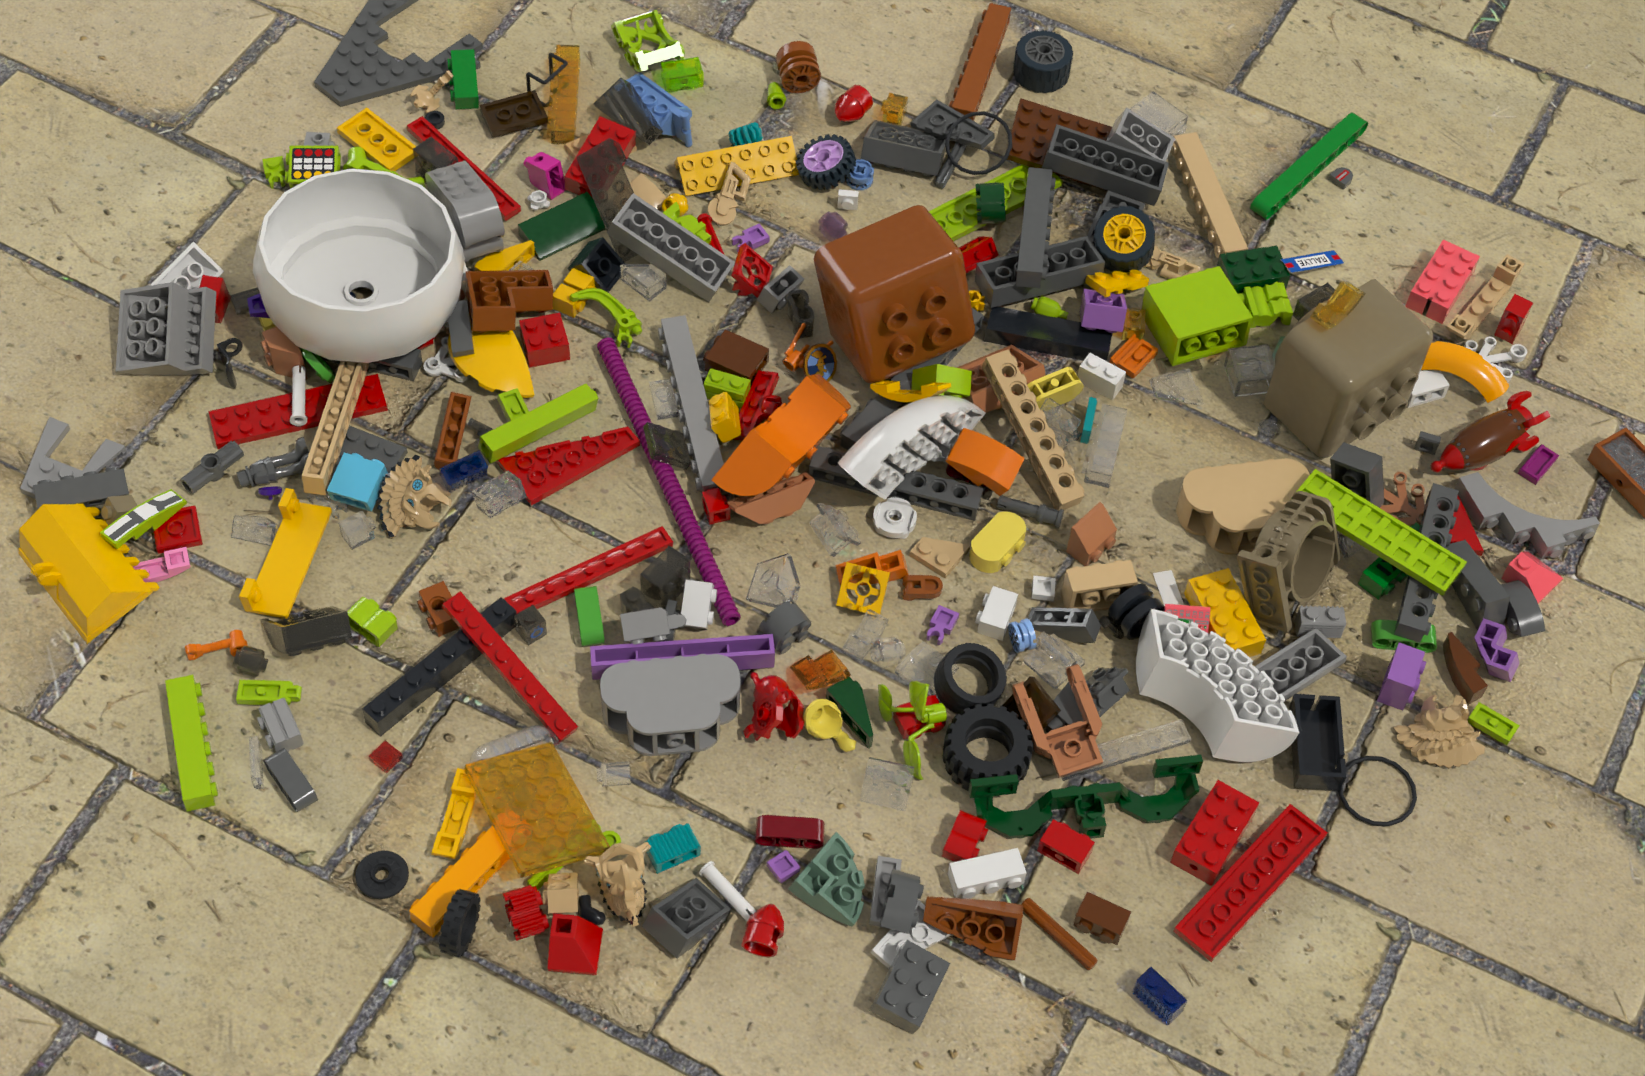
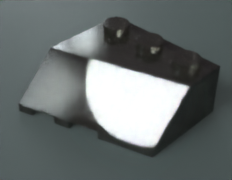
[261,606,352,656]

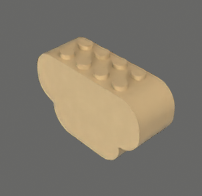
[1176,458,1310,555]

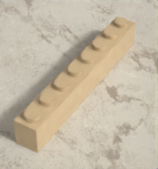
[1170,132,1248,258]

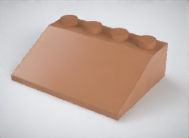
[957,345,1046,413]

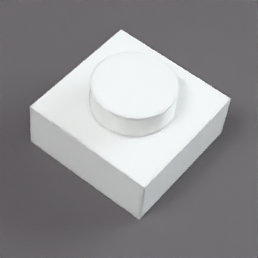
[837,189,859,210]
[1031,576,1056,601]

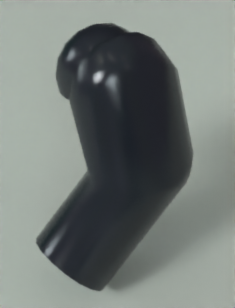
[579,895,606,925]

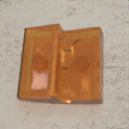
[790,649,851,690]

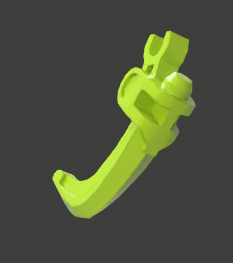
[569,288,642,348]

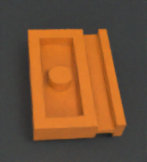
[1109,334,1158,379]

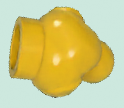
[662,193,689,217]

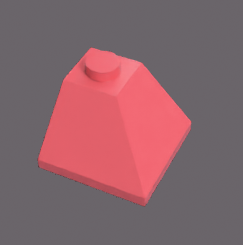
[1501,551,1563,604]

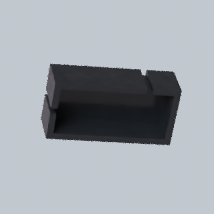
[1289,694,1346,791]

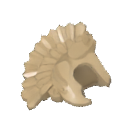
[1394,694,1485,769]

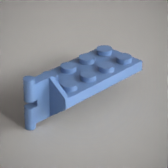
[610,72,693,147]

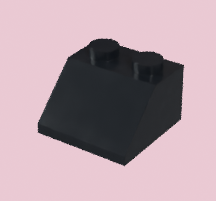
[567,237,628,293]

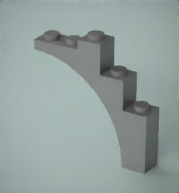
[1454,472,1600,559]

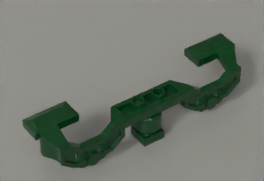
[969,754,1203,839]

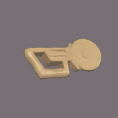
[707,161,751,226]
[1143,245,1201,279]

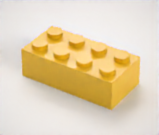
[1184,568,1266,657]

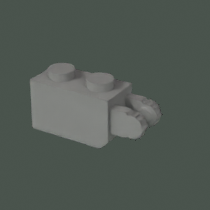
[620,607,687,644]

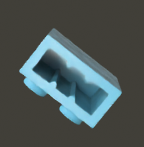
[327,452,388,512]

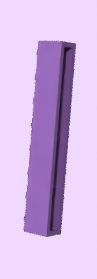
[590,634,775,680]

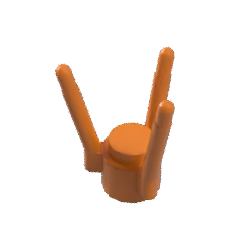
[782,323,834,372]

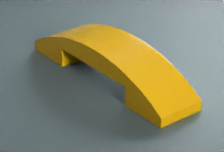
[870,381,951,402]
[431,768,480,859]

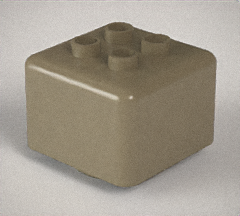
[1264,279,1433,458]

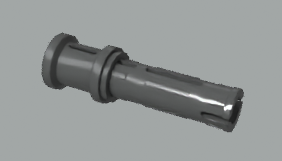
[997,495,1064,528]

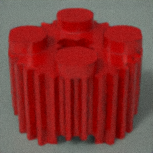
[502,885,549,941]

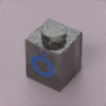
[514,605,547,646]

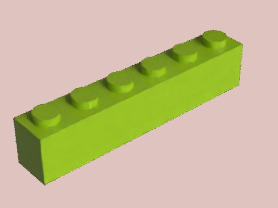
[165,675,218,812]

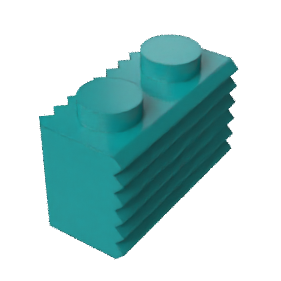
[645,823,701,874]

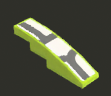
[100,489,187,549]

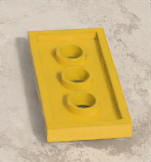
[337,107,420,172]

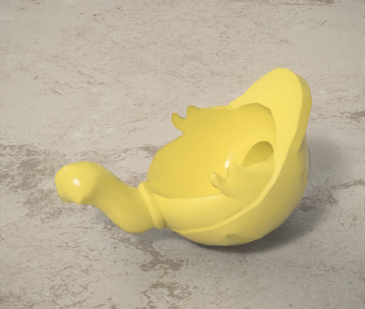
[803,699,856,752]

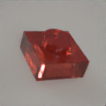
[369,740,403,774]

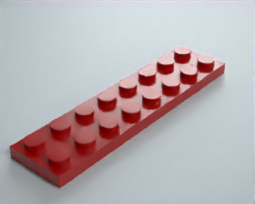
[208,374,388,449]
[1173,804,1328,962]

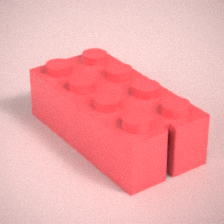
[1406,240,1480,324]

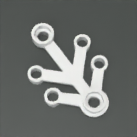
[424,336,468,382]
[1464,337,1527,382]

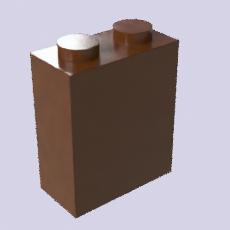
[703,329,769,388]

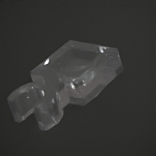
[308,492,348,520]

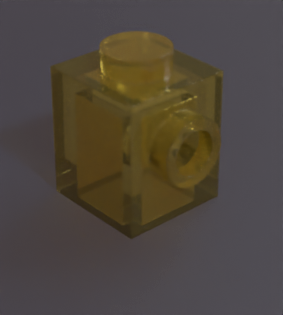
[881,93,908,125]
[1122,308,1146,341]

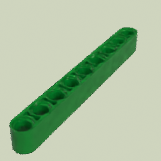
[1250,112,1368,220]

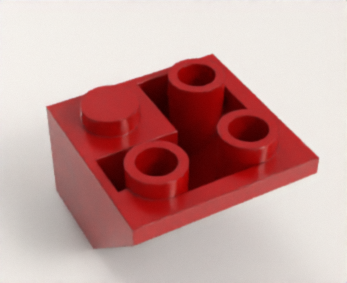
[547,913,603,975]

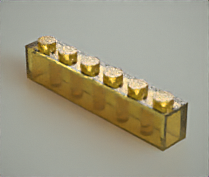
[547,45,580,144]

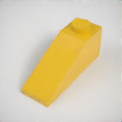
[474,240,535,271]

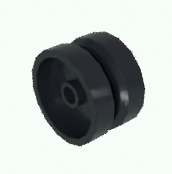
[1108,583,1164,640]

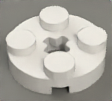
[873,497,917,539]

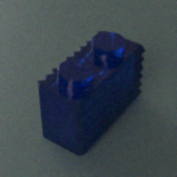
[440,450,488,492]
[1132,967,1188,1025]

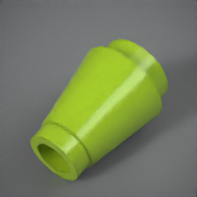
[767,82,786,109]

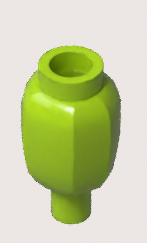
[1030,296,1069,319]

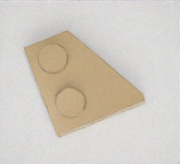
[909,537,970,578]

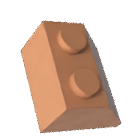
[260,327,307,380]
[1066,502,1117,567]

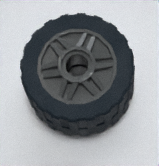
[1013,30,1073,93]

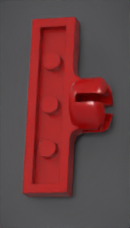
[732,370,783,441]

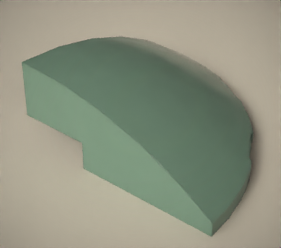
[788,832,865,927]

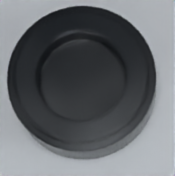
[425,111,445,130]

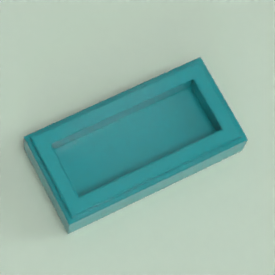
[1080,397,1097,444]

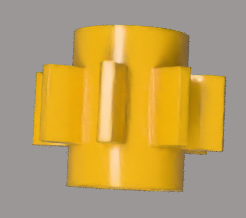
[969,290,985,312]

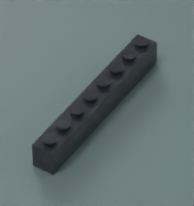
[362,597,518,737]

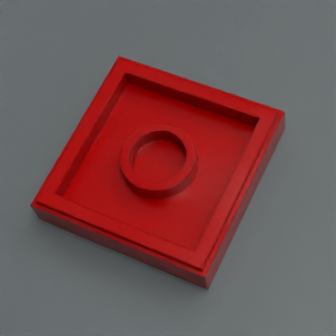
[154,505,203,554]

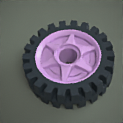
[796,134,856,190]

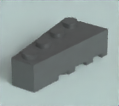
[1445,540,1510,631]

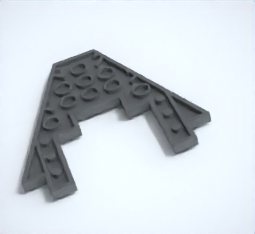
[314,0,483,107]

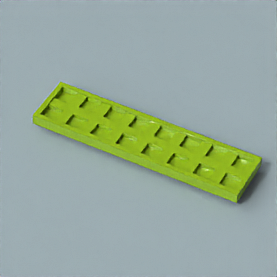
[1291,469,1467,596]

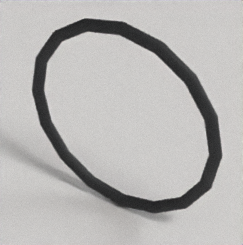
[946,111,1012,175]
[1338,756,1417,826]

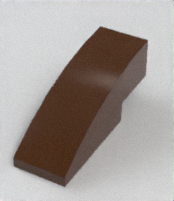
[1443,632,1488,705]

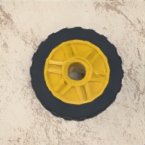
[1094,206,1155,273]

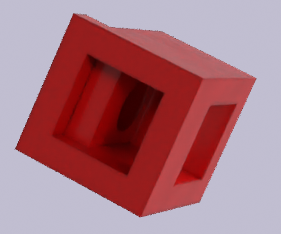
[702,488,731,525]

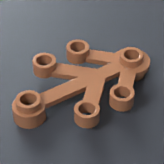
[1380,472,1425,526]

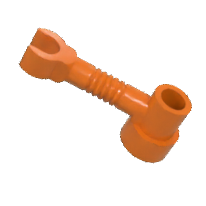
[185,630,249,660]

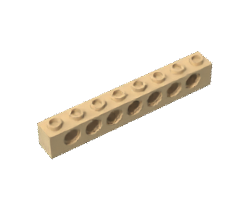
[982,349,1085,510]
[302,361,369,495]

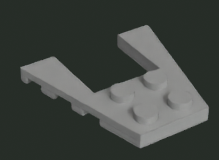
[20,417,126,499]

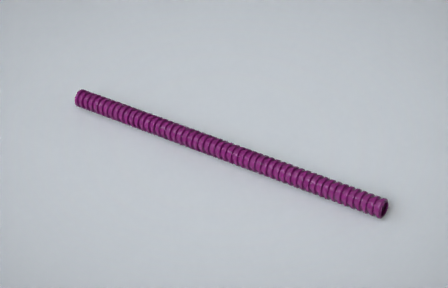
[597,337,741,626]

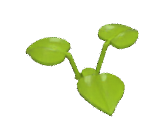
[878,681,947,780]

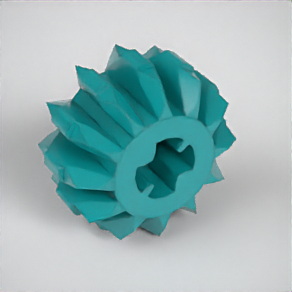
[728,122,763,147]

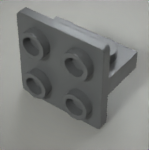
[1086,667,1130,717]

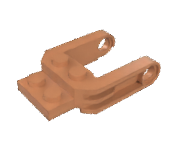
[1012,664,1103,778]

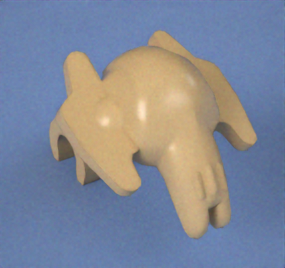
[410,70,454,113]

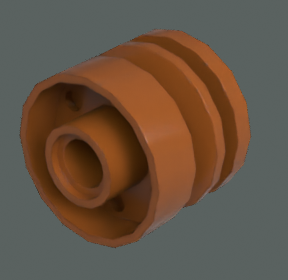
[776,41,821,93]

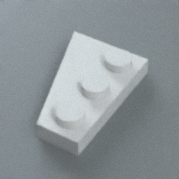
[871,900,952,969]

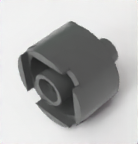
[759,601,811,654]

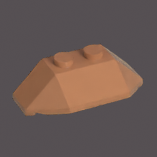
[727,472,815,524]

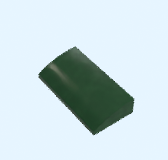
[518,192,609,261]

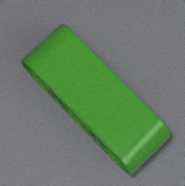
[574,586,605,646]
[1371,620,1437,653]

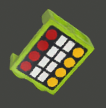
[285,146,341,189]

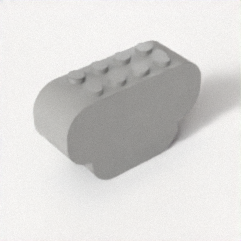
[425,161,505,263]
[600,654,741,756]

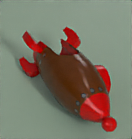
[1430,390,1551,473]

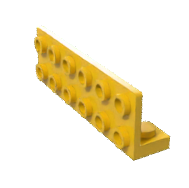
[674,136,799,196]
[239,488,332,618]

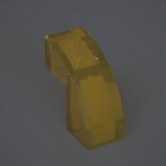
[1310,281,1366,330]

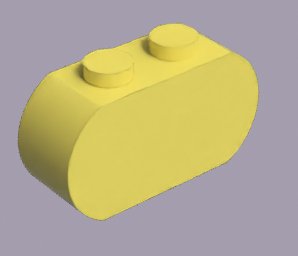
[1027,367,1084,412]
[969,512,1026,573]

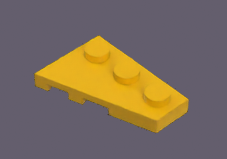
[1085,270,1149,298]

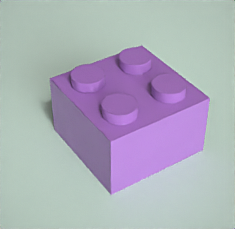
[1079,289,1127,333]
[1377,643,1426,711]

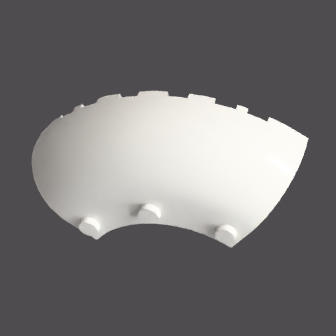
[838,396,986,500]
[1136,609,1299,762]

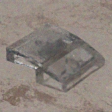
[894,641,959,696]

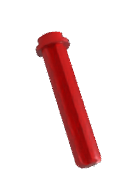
[697,213,725,255]

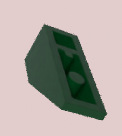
[826,675,873,749]

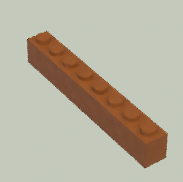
[949,3,1011,121]

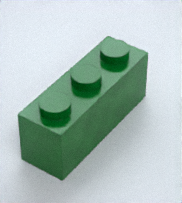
[447,49,479,110]

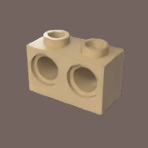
[543,873,579,913]

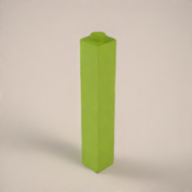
[478,383,599,464]

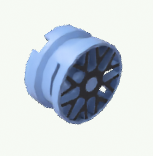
[1008,618,1036,653]

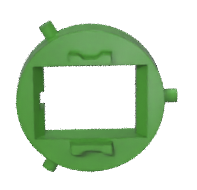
[300,348,336,384]

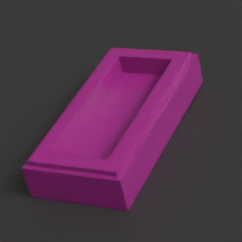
[1518,444,1559,485]

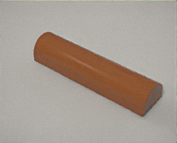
[434,392,472,472]

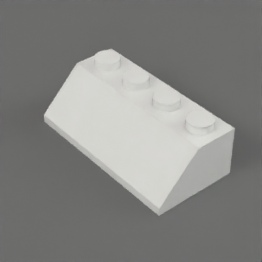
[149,242,224,289]

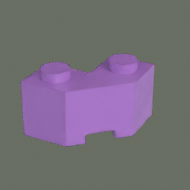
[1474,618,1520,682]

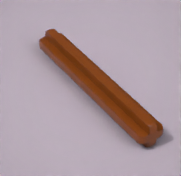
[1021,898,1098,970]

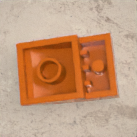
[945,428,1025,496]

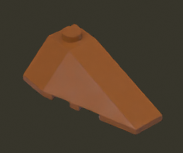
[923,897,1023,960]

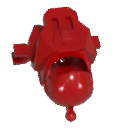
[743,672,804,741]

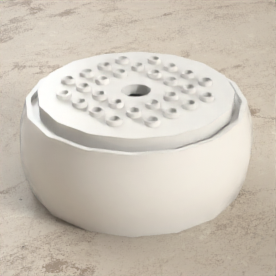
[253,169,465,363]

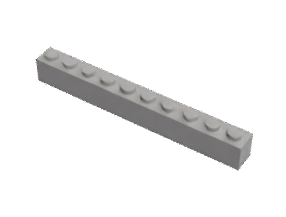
[658,315,728,495]

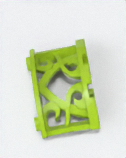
[611,10,685,72]

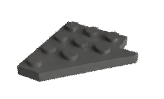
[333,425,408,507]

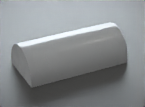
[1254,628,1347,701]

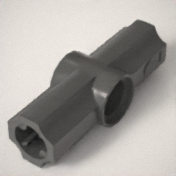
[180,441,244,494]

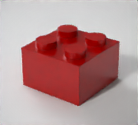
[519,312,570,368]

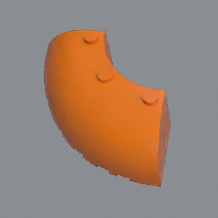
[711,374,851,496]

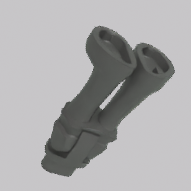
[236,437,309,487]

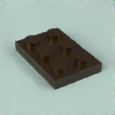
[479,90,548,138]

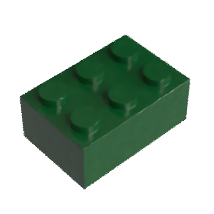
[1216,245,1290,294]

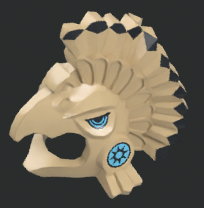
[377,455,452,538]
[584,842,651,927]

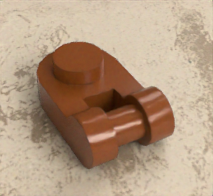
[902,575,943,601]

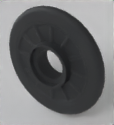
[355,851,409,899]

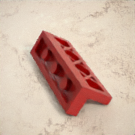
[959,236,999,273]

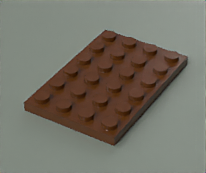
[1005,98,1112,191]

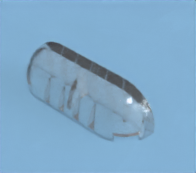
[469,725,560,774]

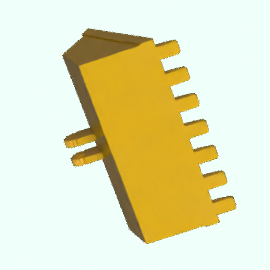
[18,504,160,644]

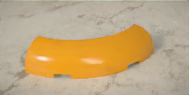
[1421,341,1509,403]

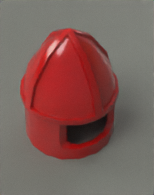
[835,85,873,122]
[742,903,784,957]

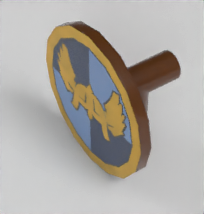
[803,343,837,382]

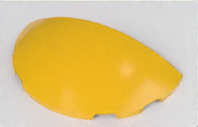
[447,320,534,398]

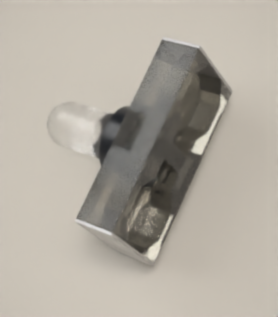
[467,418,493,452]

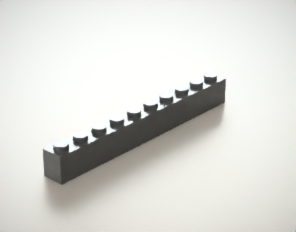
[840,308,983,450]

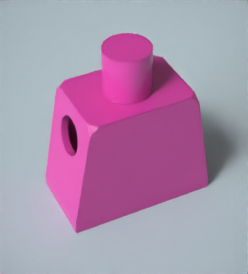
[523,152,566,200]

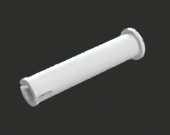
[290,365,307,426]
[699,861,756,922]

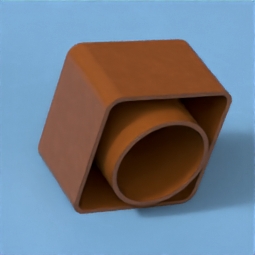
[814,205,975,384]

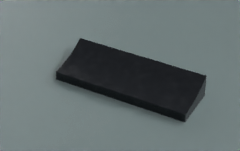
[984,306,1112,361]

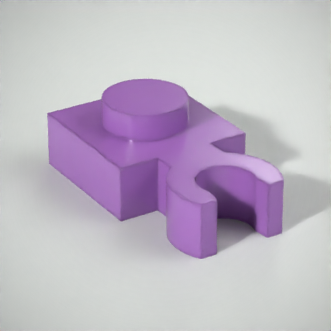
[732,223,770,252]
[926,605,959,645]

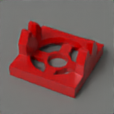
[731,243,773,298]

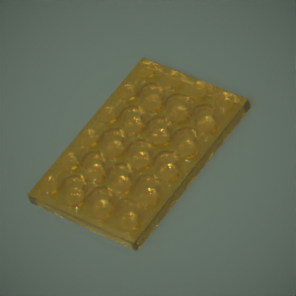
[464,742,610,878]

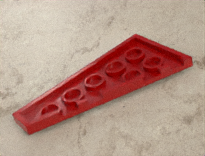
[496,426,640,506]

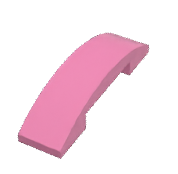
[132,547,190,582]

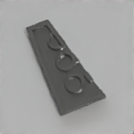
[910,99,995,150]

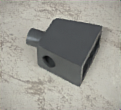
[1045,682,1101,733]

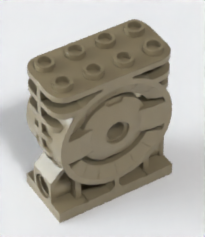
[1237,491,1341,633]

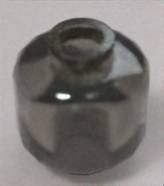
[232,645,269,678]

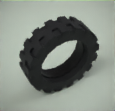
[439,889,481,958]

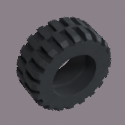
[942,704,1033,791]

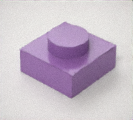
[767,850,800,884]

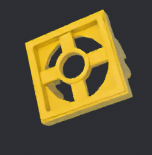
[836,562,890,616]

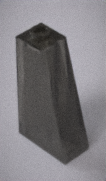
[594,77,663,145]

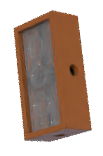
[1587,427,1645,518]

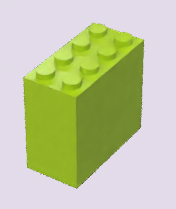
[1140,266,1253,366]

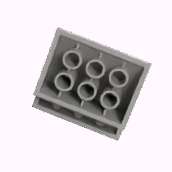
[116,282,216,375]

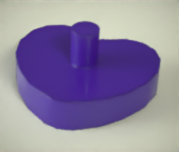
[258,486,282,500]

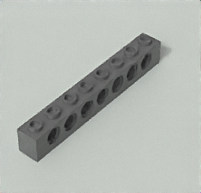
[809,446,983,521]
[1394,483,1460,643]

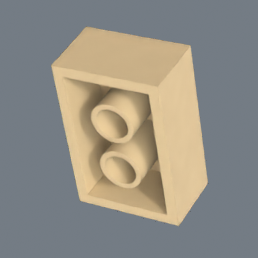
[1061,560,1138,612]

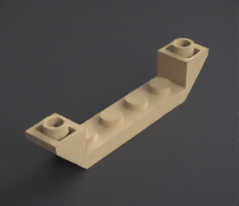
[1446,254,1525,340]

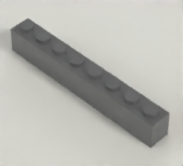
[1016,167,1056,288]

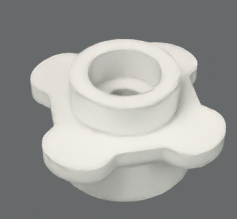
[528,190,550,210]

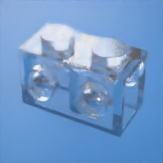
[471,471,527,518]

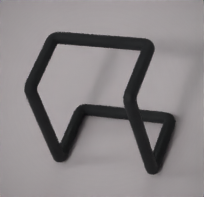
[526,53,569,107]

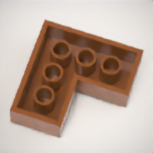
[465,270,553,333]

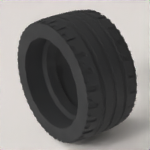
[933,643,1007,715]

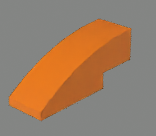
[835,550,909,585]

